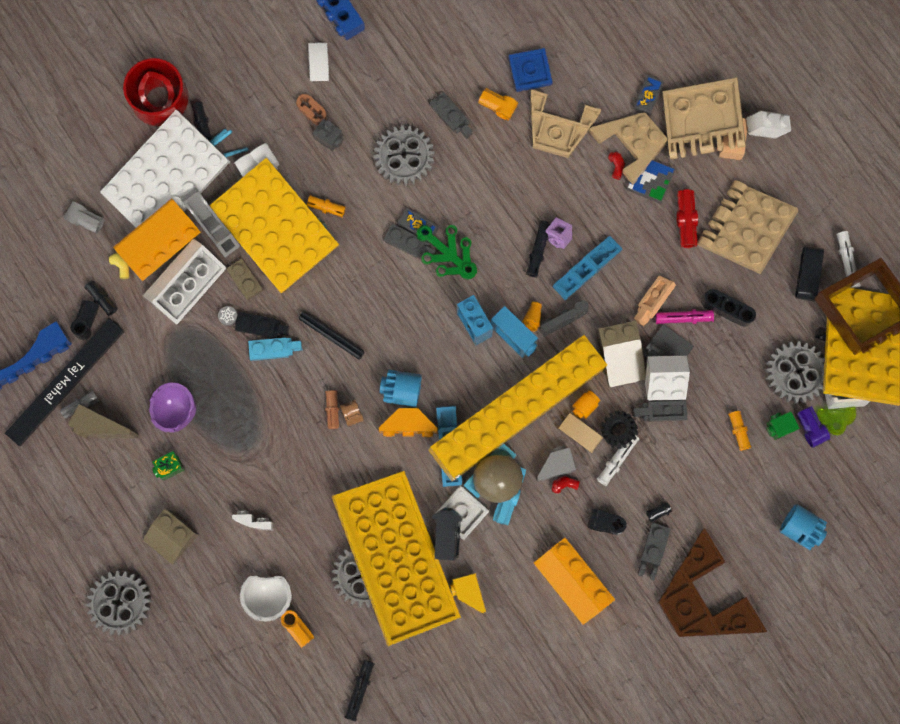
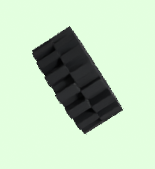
[601,411,638,449]

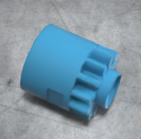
[380,369,422,407]
[779,504,827,550]

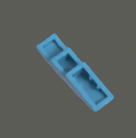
[552,236,623,300]
[436,405,462,487]

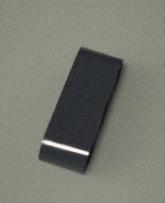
[795,246,824,302]
[701,289,756,327]

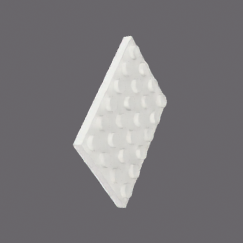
[100,110,230,228]

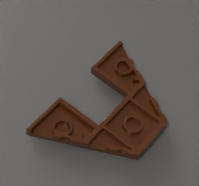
[658,529,768,637]

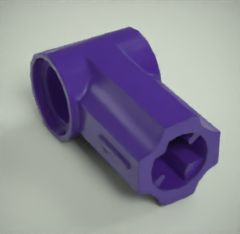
[796,406,830,448]

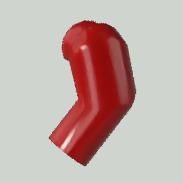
[608,151,625,180]
[551,476,580,494]

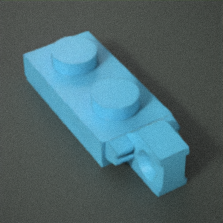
[248,337,302,361]

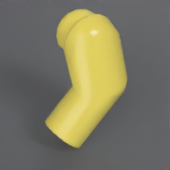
[109,253,129,279]

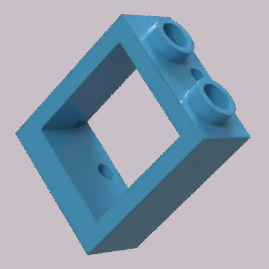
[457,295,493,346]
[491,306,538,358]

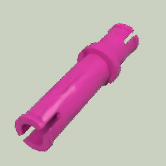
[655,309,714,324]

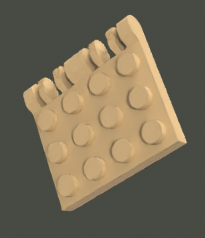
[663,78,746,159]
[697,180,798,274]

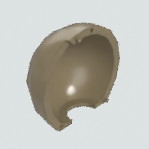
[473,455,523,503]

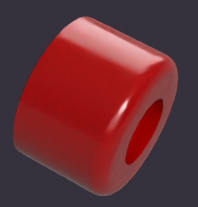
[123,58,189,126]

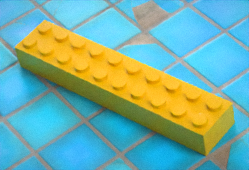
[429,335,607,482]

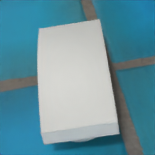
[308,43,329,81]
[232,511,274,531]

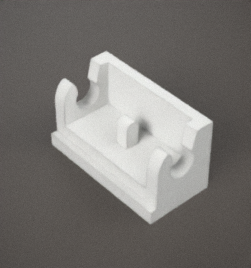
[825,394,870,409]

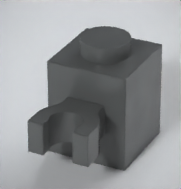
[313,118,343,151]

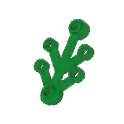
[416,225,477,280]

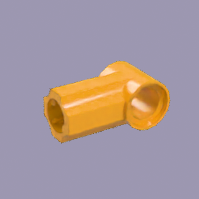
[478,88,518,121]
[281,610,315,648]

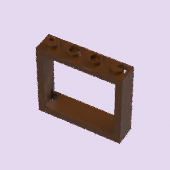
[815,258,900,355]

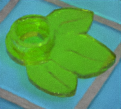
[817,407,856,436]

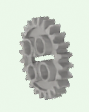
[374,125,435,186]
[765,341,825,404]
[332,549,371,608]
[86,571,152,635]

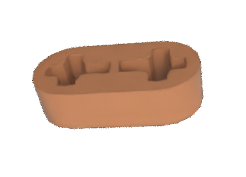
[296,94,327,125]

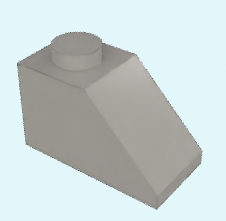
[536,446,576,482]

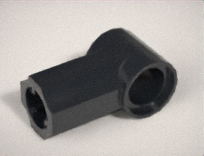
[70,300,100,340]

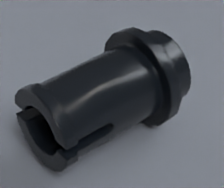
[646,501,672,523]

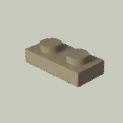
[226,258,263,301]

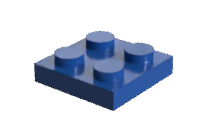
[508,48,553,92]

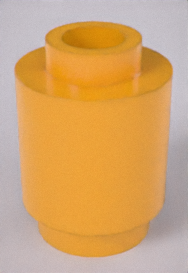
[572,391,600,419]

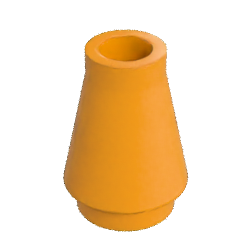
[522,302,542,331]

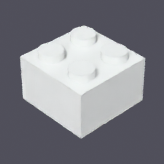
[645,356,690,400]

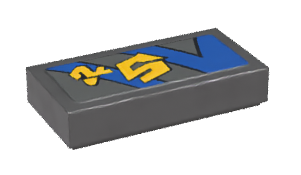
[633,75,664,116]
[397,208,439,243]

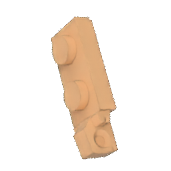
[634,275,676,326]

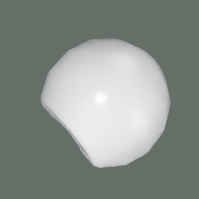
[240,576,292,621]

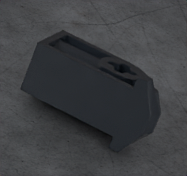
[432,508,463,561]

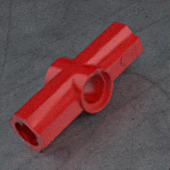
[677,189,698,248]

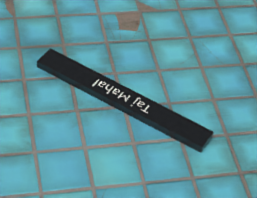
[4,319,124,447]

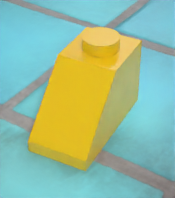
[450,573,486,613]

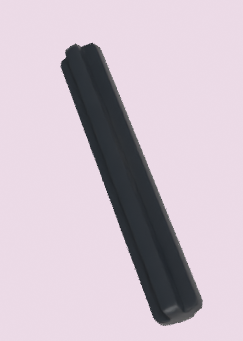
[299,311,365,360]

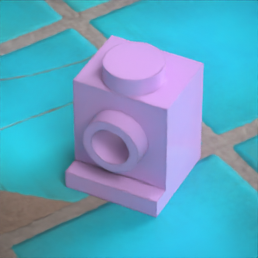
[546,217,572,249]

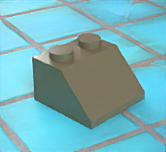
[143,508,198,565]

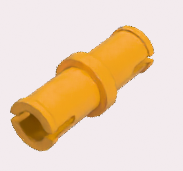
[307,195,346,218]
[728,410,752,451]

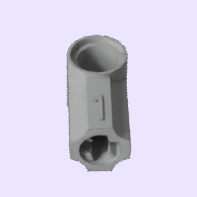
[63,201,105,234]

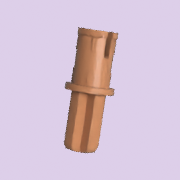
[325,390,340,430]

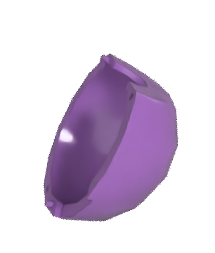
[149,382,197,432]

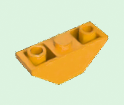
[379,408,437,437]

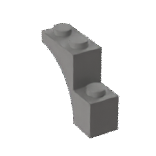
[181,188,240,257]

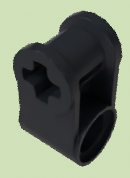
[587,509,627,535]

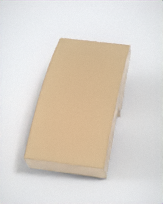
[558,413,603,453]

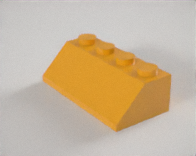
[113,198,201,281]
[533,538,615,625]

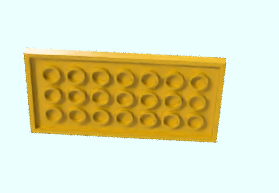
[332,471,461,646]

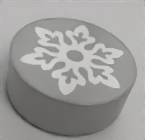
[218,306,238,326]

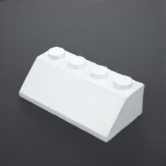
[143,239,226,325]

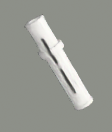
[836,231,861,288]
[597,435,640,486]

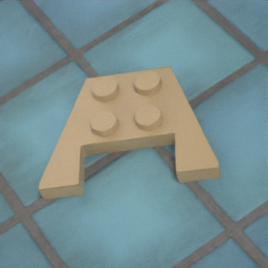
[531,90,601,158]
[589,112,668,185]

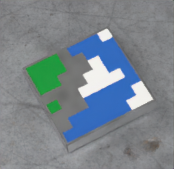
[626,160,675,204]

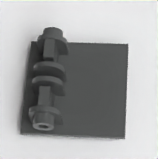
[643,324,694,359]

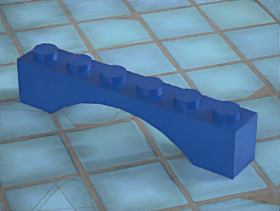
[0,321,72,390]

